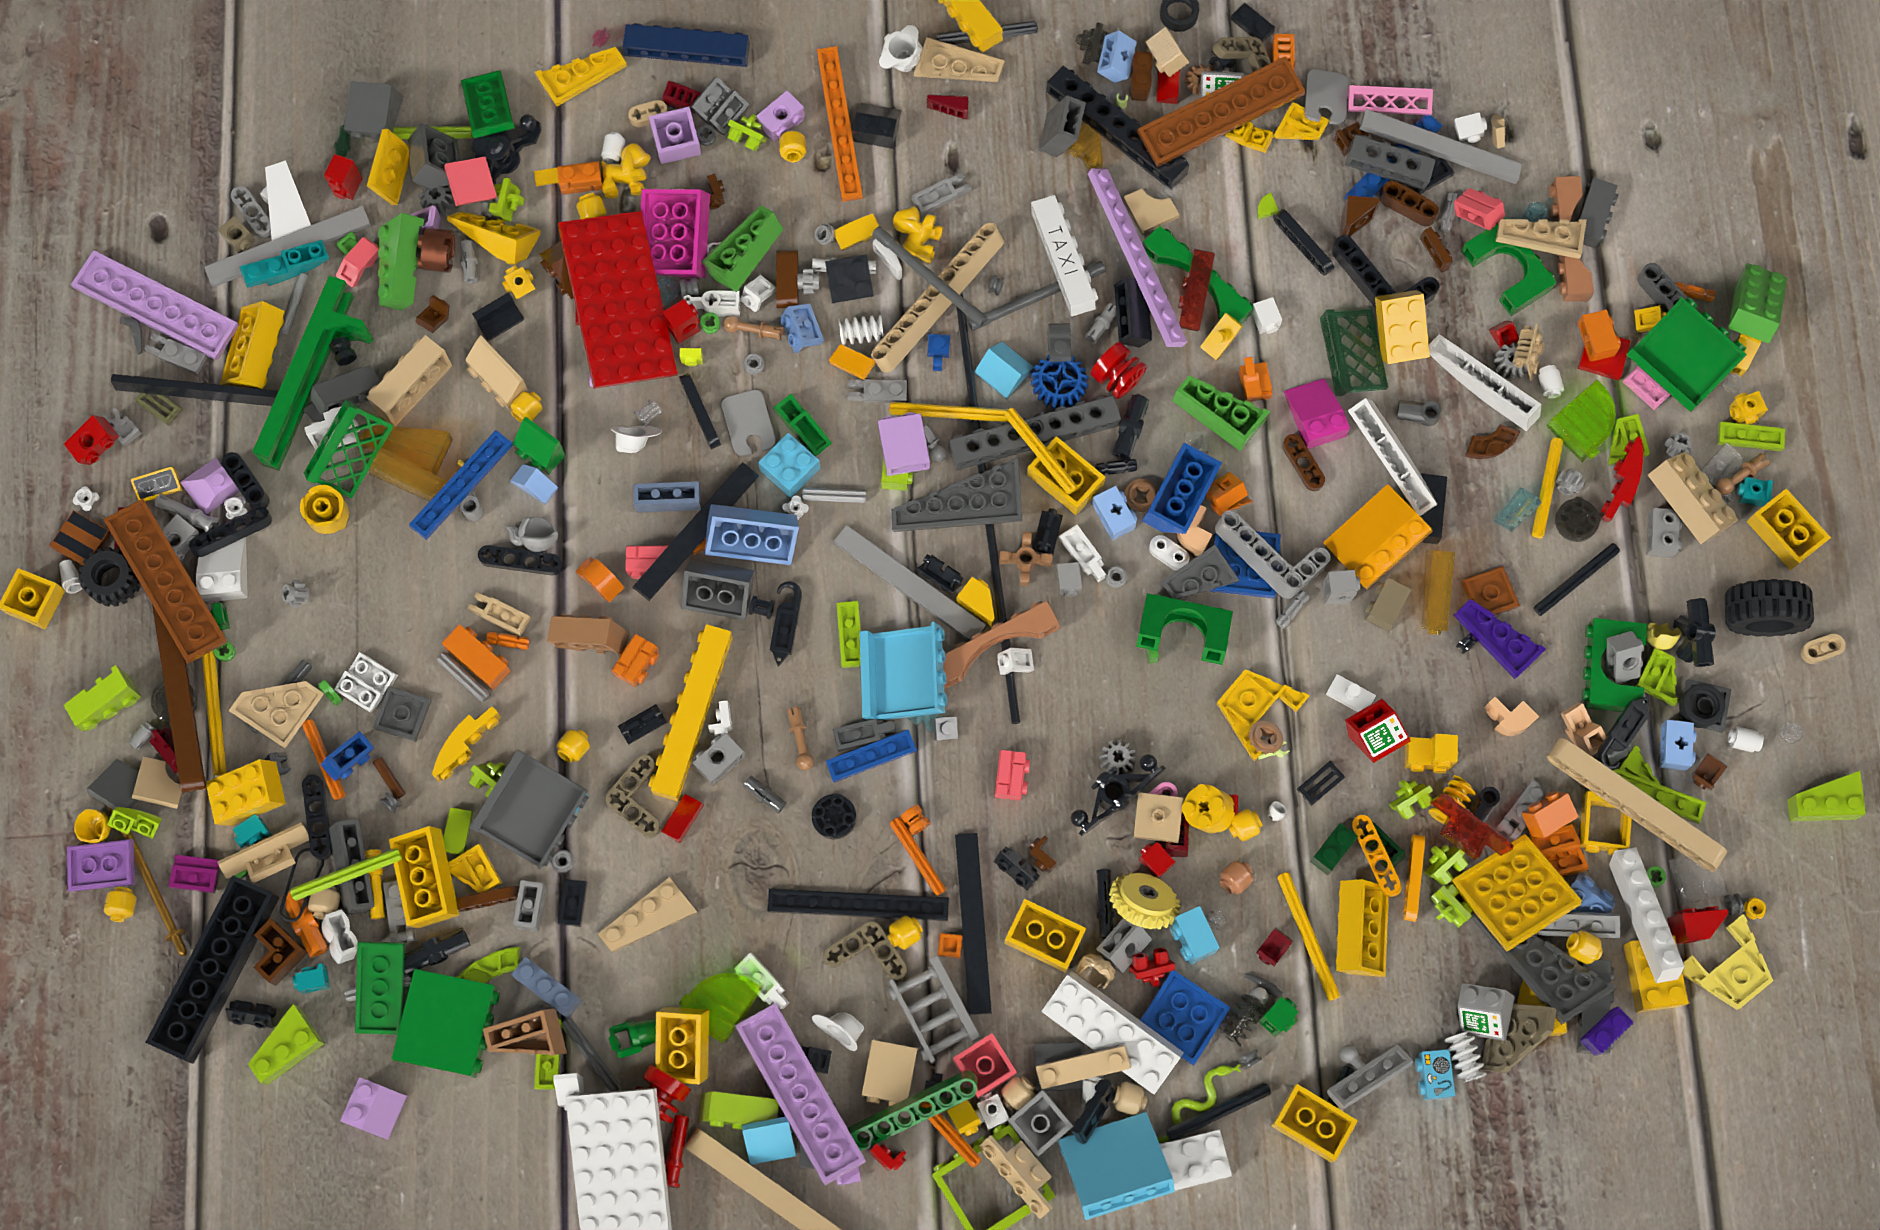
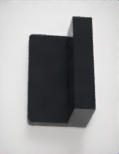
[472,292,524,341]

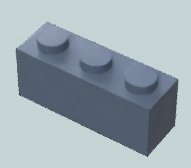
[633,481,701,513]
[511,957,582,1019]

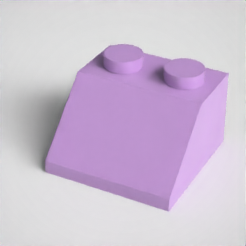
[340,1077,407,1140]

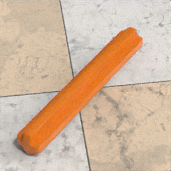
[302,719,346,801]
[890,817,946,896]
[920,1101,981,1168]

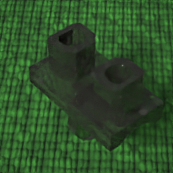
[1075,22,1110,65]

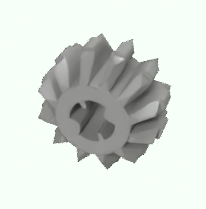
[1493,343,1528,380]
[1099,739,1137,774]

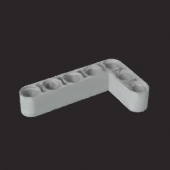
[1215,510,1330,599]

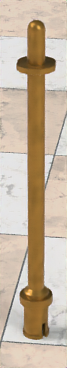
[105,805,187,956]

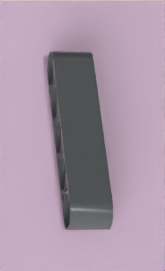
[1637,263,1702,314]

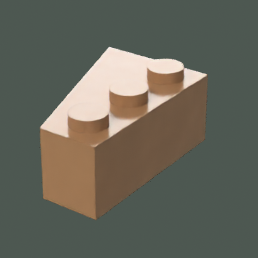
[547,614,629,657]
[483,1008,567,1055]

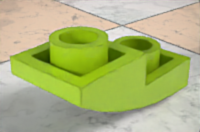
[107,807,162,839]

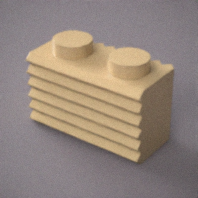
[1146,27,1189,77]

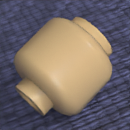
[308,887,341,920]
[1001,1076,1035,1111]
[1111,1082,1147,1115]

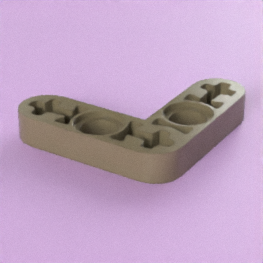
[1212,37,1271,72]
[605,755,660,838]
[823,922,907,981]

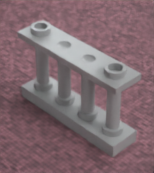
[887,956,980,1065]

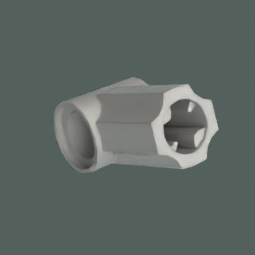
[459,489,483,522]

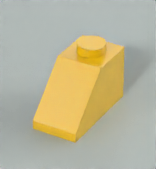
[956,577,995,627]

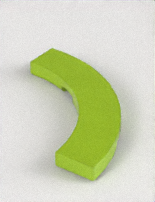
[456,947,520,983]

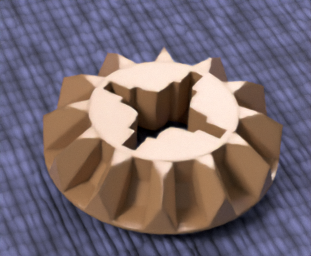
[1185,64,1216,95]
[1125,479,1158,513]
[1248,721,1283,755]

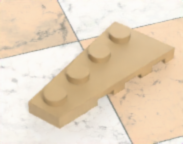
[914,38,1005,82]
[1496,219,1586,259]
[598,877,698,953]

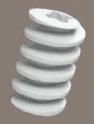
[839,315,883,345]
[1445,1031,1487,1083]

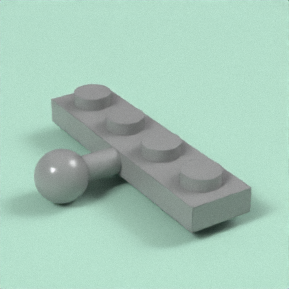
[1535,912,1620,963]
[1327,1044,1413,1110]

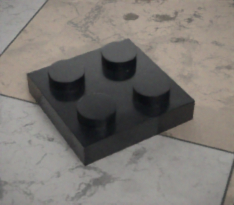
[825,254,874,304]

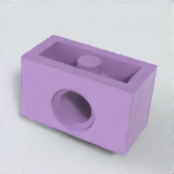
[756,91,805,142]

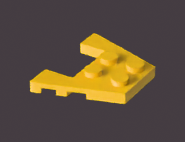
[1216,669,1310,761]

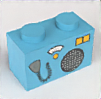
[1415,1050,1455,1100]

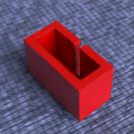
[324,154,363,200]

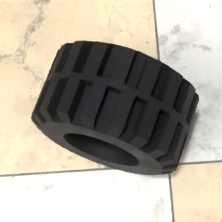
[78,547,140,607]

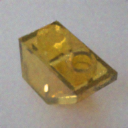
[1068,123,1103,170]

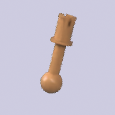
[724,316,784,340]
[1716,453,1769,495]
[787,707,814,770]

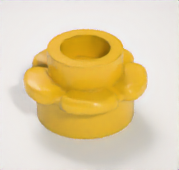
[1743,897,1766,920]

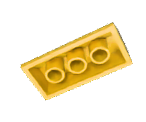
[219,301,285,389]
[1336,879,1389,977]

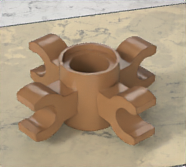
[999,532,1052,586]

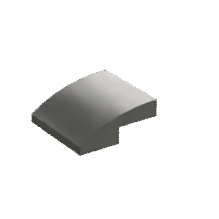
[690,77,749,135]

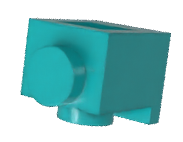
[1736,477,1773,507]
[233,814,273,848]
[292,963,330,994]

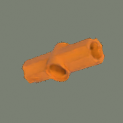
[281,891,329,958]

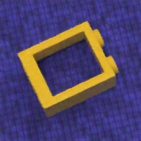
[1579,791,1632,856]

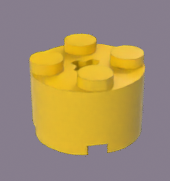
[300,485,349,534]
[1181,784,1235,834]

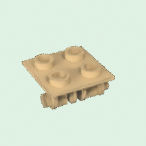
[1513,324,1544,381]

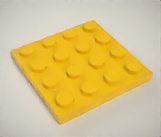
[1451,834,1582,952]

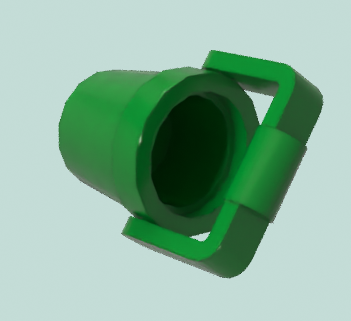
[608,1019,656,1058]

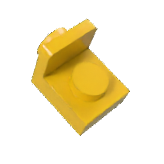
[1634,305,1667,333]

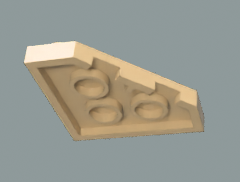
[228,681,324,748]

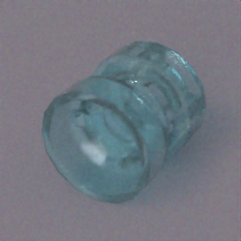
[1522,202,1547,222]

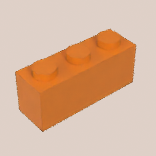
[441,624,511,690]

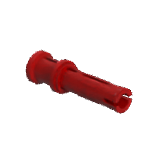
[664,1115,690,1188]

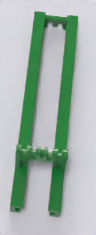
[252,275,374,471]

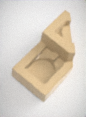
[1491,113,1505,148]

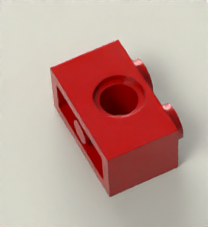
[663,299,700,345]
[64,415,119,465]

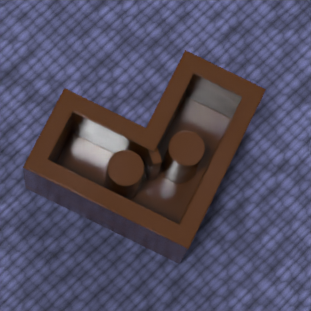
[539,241,574,299]
[253,918,308,986]

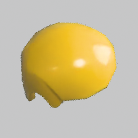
[74,809,111,843]

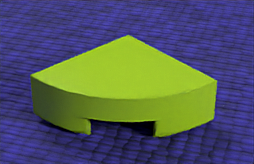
[1257,193,1279,220]

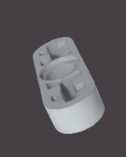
[231,186,271,239]

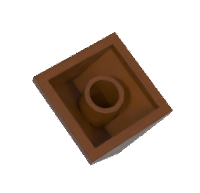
[1340,195,1381,237]

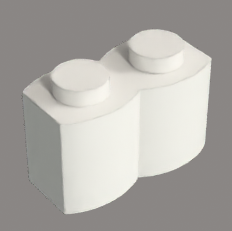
[321,910,358,964]

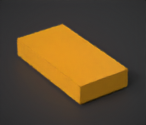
[829,344,876,380]

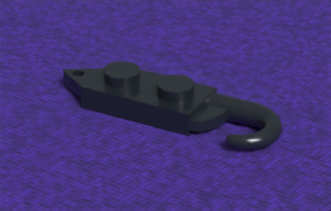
[769,581,802,667]
[1596,696,1650,771]

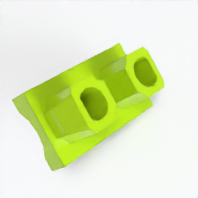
[727,114,768,152]
[489,178,525,222]
[469,761,505,797]
[1389,779,1433,820]
[1424,845,1468,885]
[1430,884,1473,928]

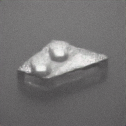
[1701,443,1743,503]

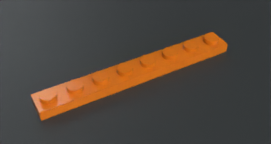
[817,46,863,202]

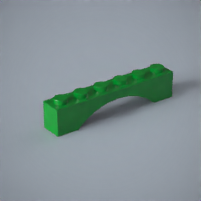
[1142,225,1253,324]

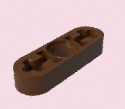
[1282,434,1325,492]
[456,886,520,912]

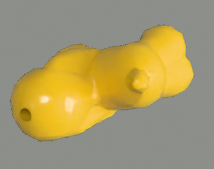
[601,143,651,199]
[893,206,943,264]

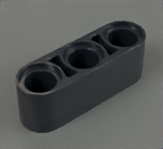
[222,452,270,509]

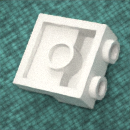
[304,407,361,450]

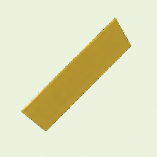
[534,167,559,186]

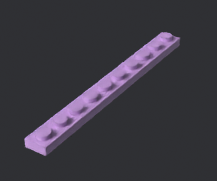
[1087,168,1187,347]

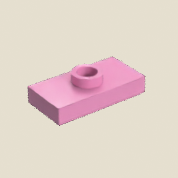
[1623,366,1670,411]

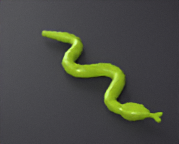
[1157,1064,1241,1143]

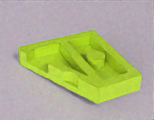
[1635,648,1678,706]

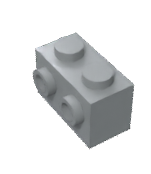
[1646,508,1683,558]

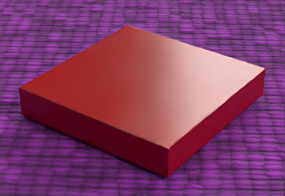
[1578,337,1631,381]

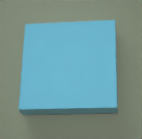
[742,1117,796,1165]

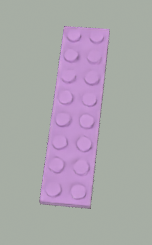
[71,250,239,361]
[735,1003,866,1186]

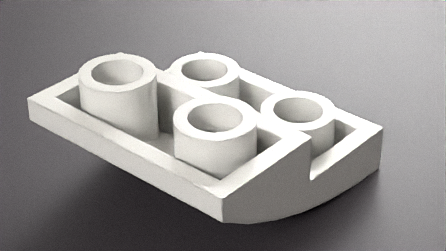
[334,652,398,712]

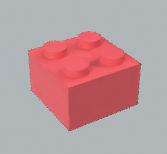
[953,1033,1017,1100]

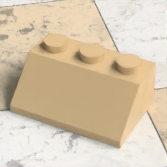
[466,336,529,411]

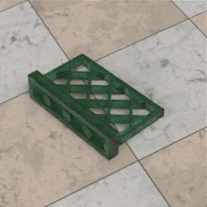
[1320,309,1388,397]

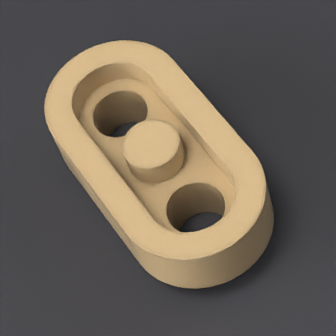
[1801,634,1846,664]

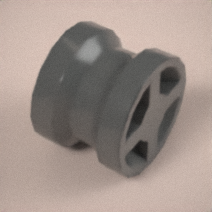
[680,277,700,299]

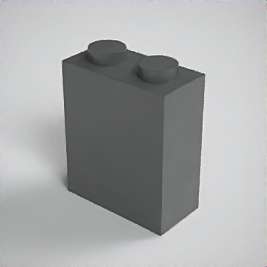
[1039,96,1086,157]

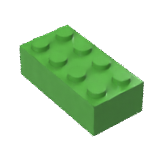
[1728,263,1787,343]

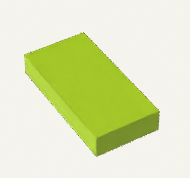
[443,807,473,855]

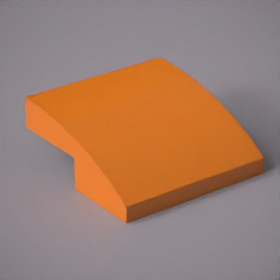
[1530,824,1589,878]

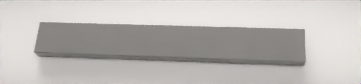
[1360,109,1522,184]
[204,206,371,287]
[833,525,986,641]

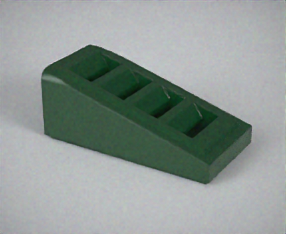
[1361,822,1406,868]

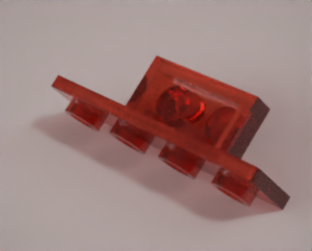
[1178,249,1215,332]
[1430,793,1514,860]

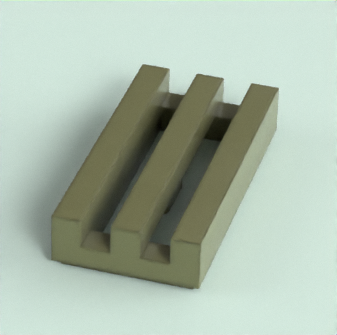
[135,393,183,426]

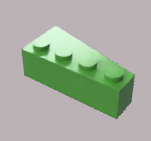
[701,205,784,292]
[378,213,424,311]
[1172,375,1270,452]

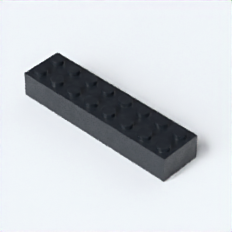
[145,875,280,1064]

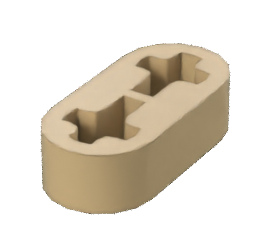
[628,100,668,127]

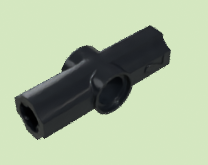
[1113,394,1149,460]
[404,927,471,974]

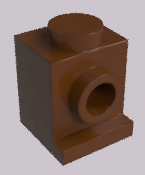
[1334,122,1369,157]

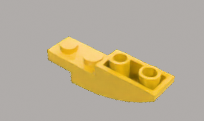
[432,706,501,782]

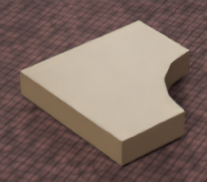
[1123,189,1179,235]
[132,756,182,809]

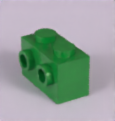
[1258,996,1299,1037]

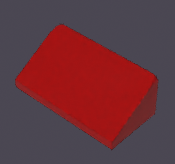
[1156,69,1180,104]
[661,794,704,843]

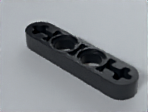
[1273,209,1334,276]
[679,373,721,450]
[189,507,272,557]
[478,545,563,576]
[302,774,332,860]

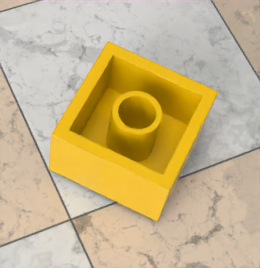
[0,568,65,630]

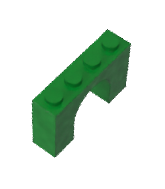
[1461,217,1557,317]
[1136,593,1233,665]
[1581,618,1647,712]

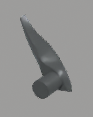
[120,316,142,354]

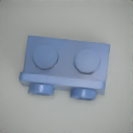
[781,304,824,353]

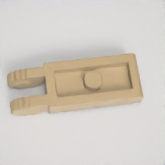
[467,592,531,637]

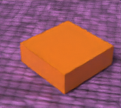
[938,933,963,959]

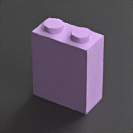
[878,412,930,476]

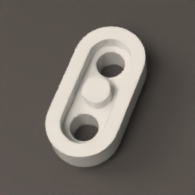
[1149,535,1189,571]

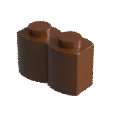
[1130,51,1153,101]

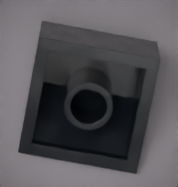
[852,103,902,149]

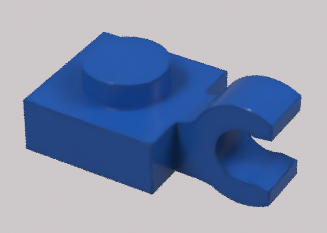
[928,334,950,371]

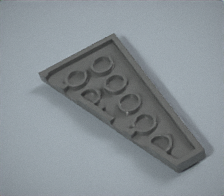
[891,457,1023,532]
[1473,915,1616,1025]

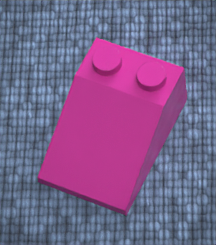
[1284,378,1350,449]

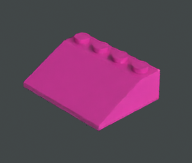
[641,189,710,278]

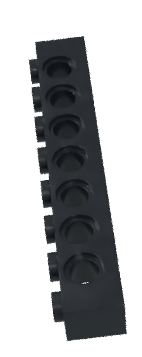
[1046,65,1189,191]

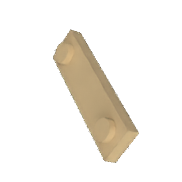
[1036,1045,1131,1089]

